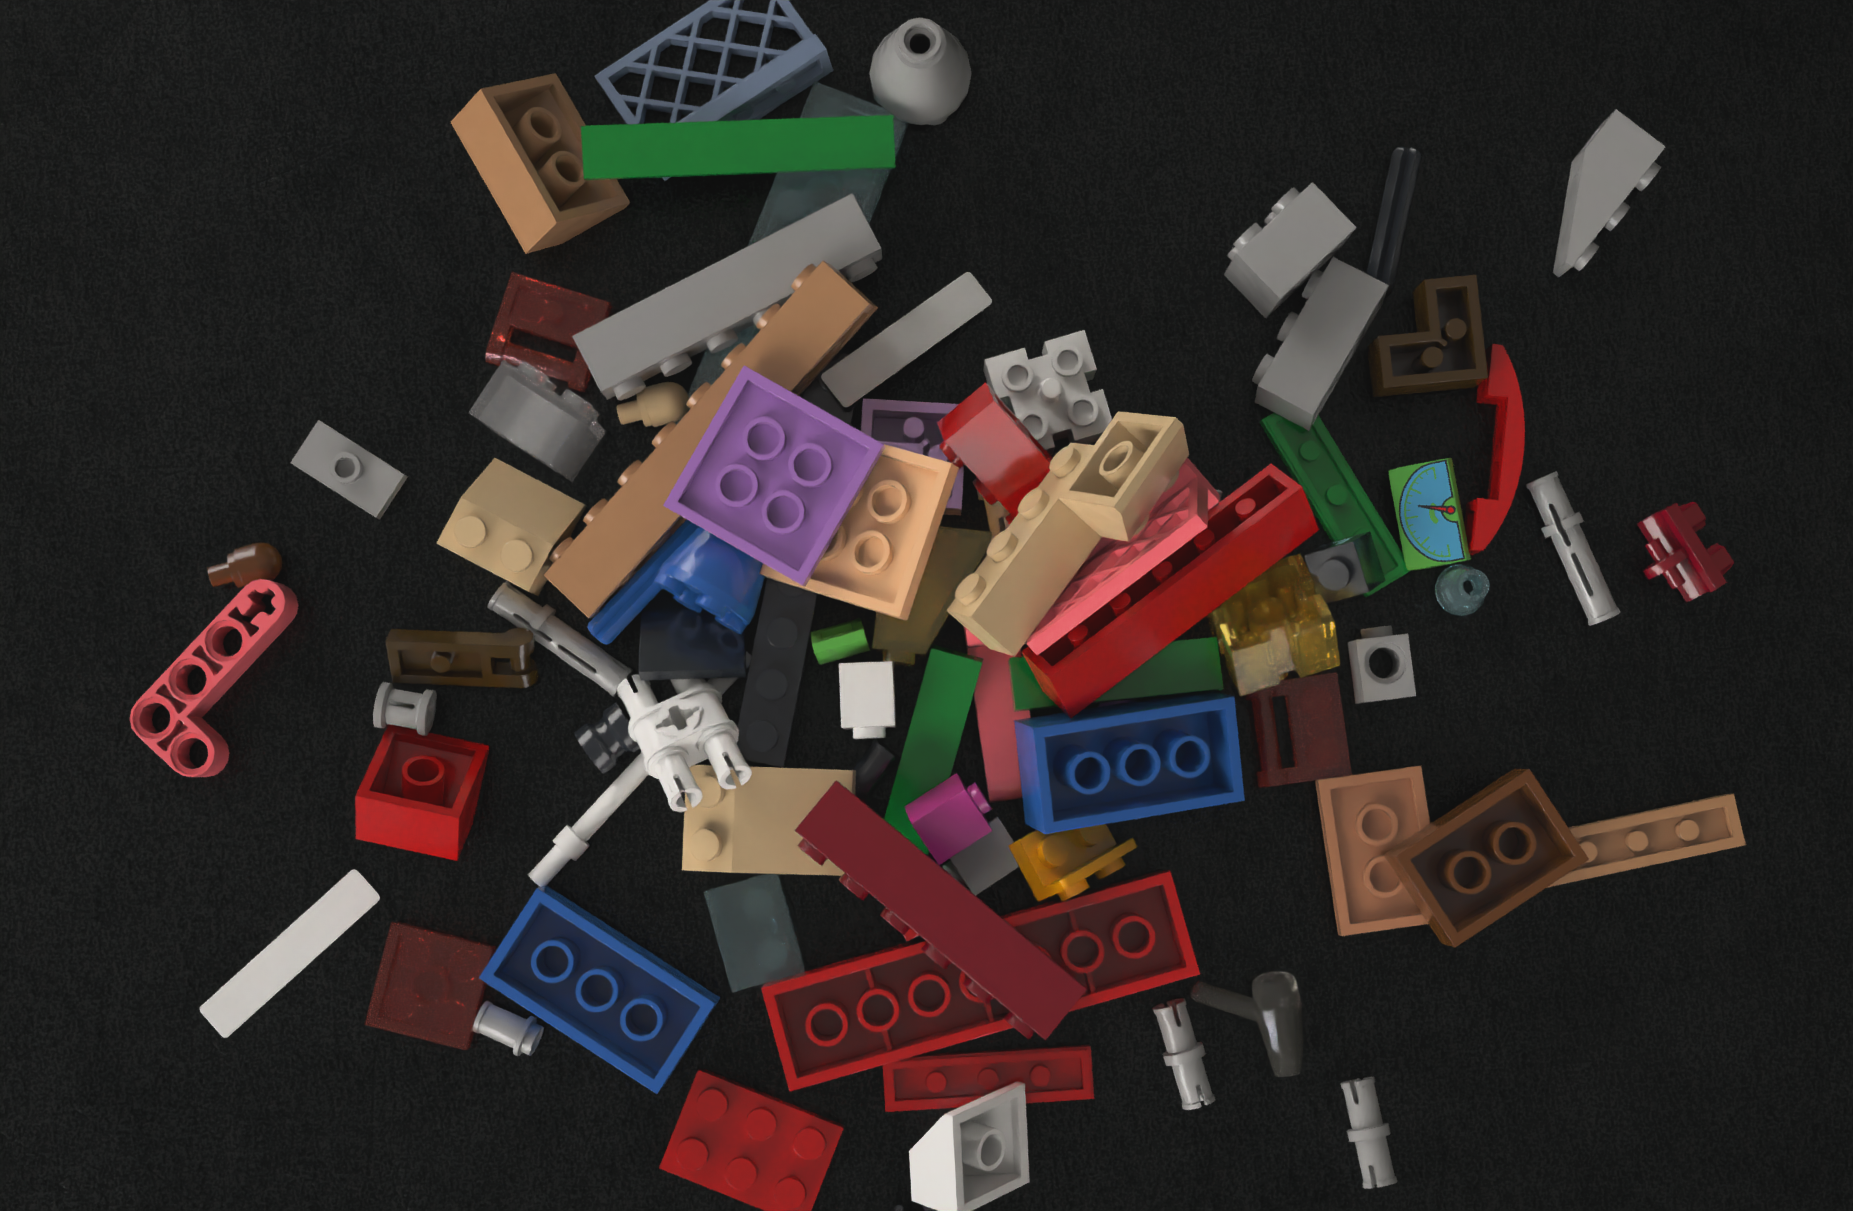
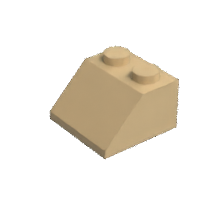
[1058,411,1189,542]
[437,458,586,596]

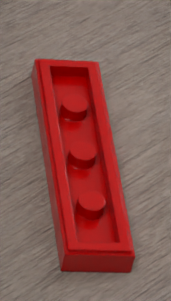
[883,1044,1094,1112]

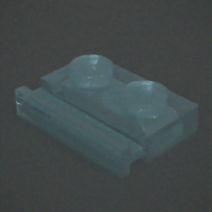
[704,874,806,993]

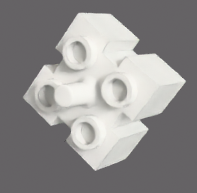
[983,330,1112,455]

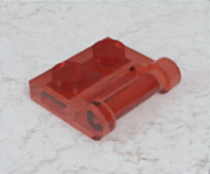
[485,272,612,392]
[1244,673,1352,788]

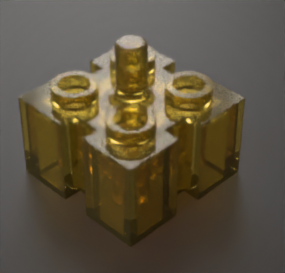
[1207,553,1340,696]

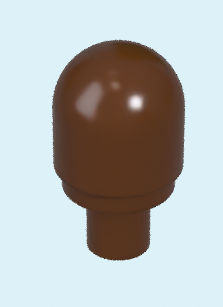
[207,542,282,588]

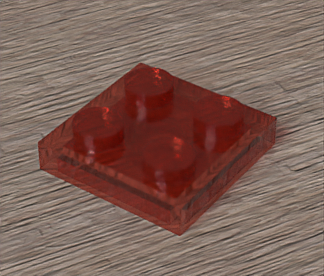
[365,921,496,1050]

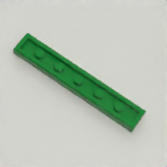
[581,115,896,180]

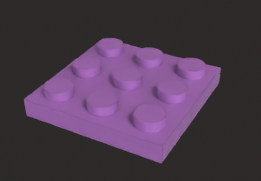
[663,365,885,587]

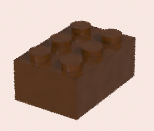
[1383,769,1589,948]

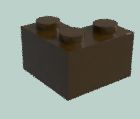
[1367,275,1488,397]

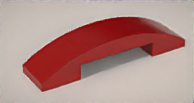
[1464,344,1525,555]

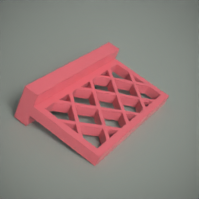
[1027,458,1220,655]

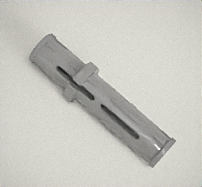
[1526,471,1620,626]
[487,581,633,697]

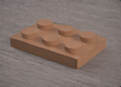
[1315,766,1430,936]

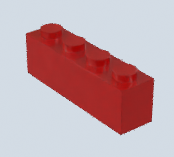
[937,382,1053,525]

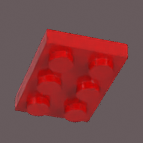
[659,1068,844,1211]

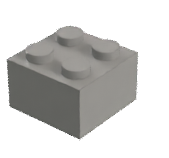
[1224,182,1357,318]

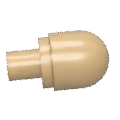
[617,382,689,427]

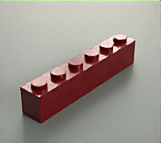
[794,780,1087,1040]

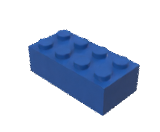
[1014,691,1245,834]
[479,885,720,1094]

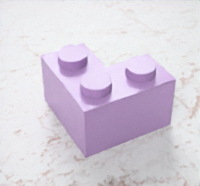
[861,399,964,515]

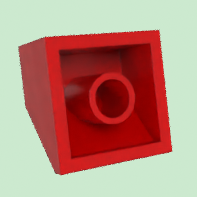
[355,724,489,861]

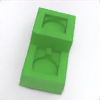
[810,618,870,665]

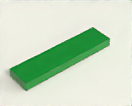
[1259,413,1410,597]
[1008,637,1223,712]
[884,645,983,855]

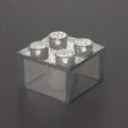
[468,360,606,482]

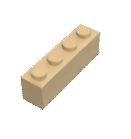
[946,442,1102,656]

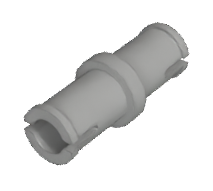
[1153,998,1215,1110]
[1340,1077,1397,1189]

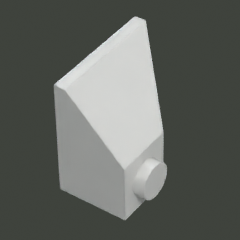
[909,1081,1030,1211]

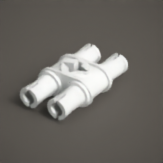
[617,674,752,812]

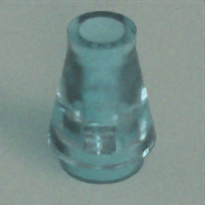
[1435,564,1489,615]

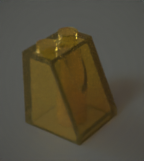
[873,526,992,667]

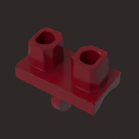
[1637,502,1734,602]

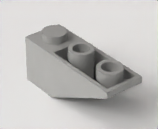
[1553,109,1665,277]

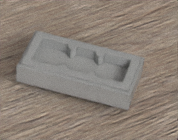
[290,420,408,519]

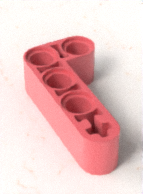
[130,579,298,777]
[963,626,1030,803]

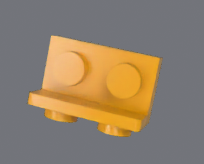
[1008,824,1137,902]

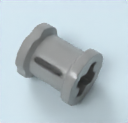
[373,682,437,736]

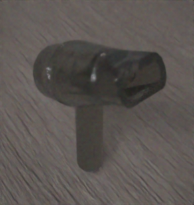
[1189,971,1303,1077]

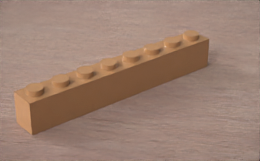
[543,261,878,618]

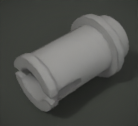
[472,1001,544,1056]

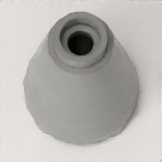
[870,18,971,125]

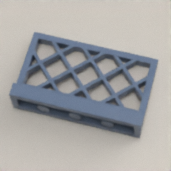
[595,0,833,181]

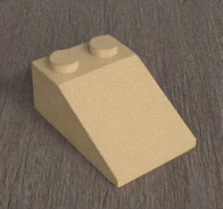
[682,765,856,876]

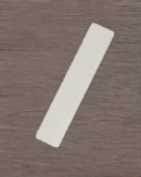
[821,272,992,407]
[200,869,380,1038]

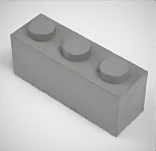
[1252,257,1388,431]

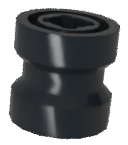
[574,702,640,774]

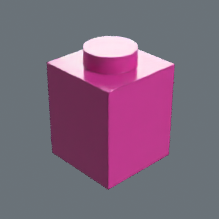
[904,773,992,865]

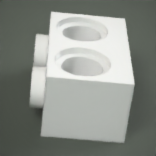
[839,661,896,739]

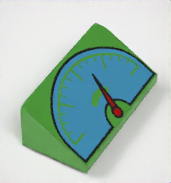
[1389,458,1471,571]

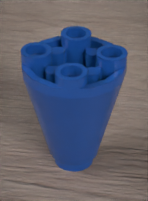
[653,527,765,634]

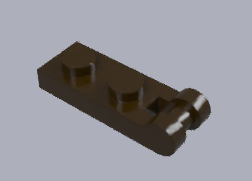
[386,628,538,688]

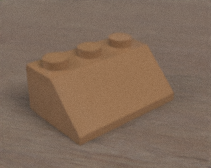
[451,73,630,254]

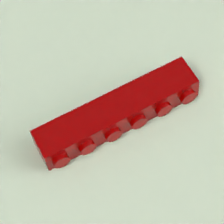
[1021,464,1319,719]

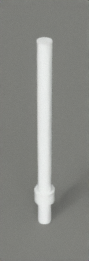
[528,651,751,887]

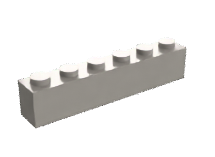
[572,193,882,400]

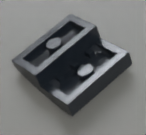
[638,590,748,680]

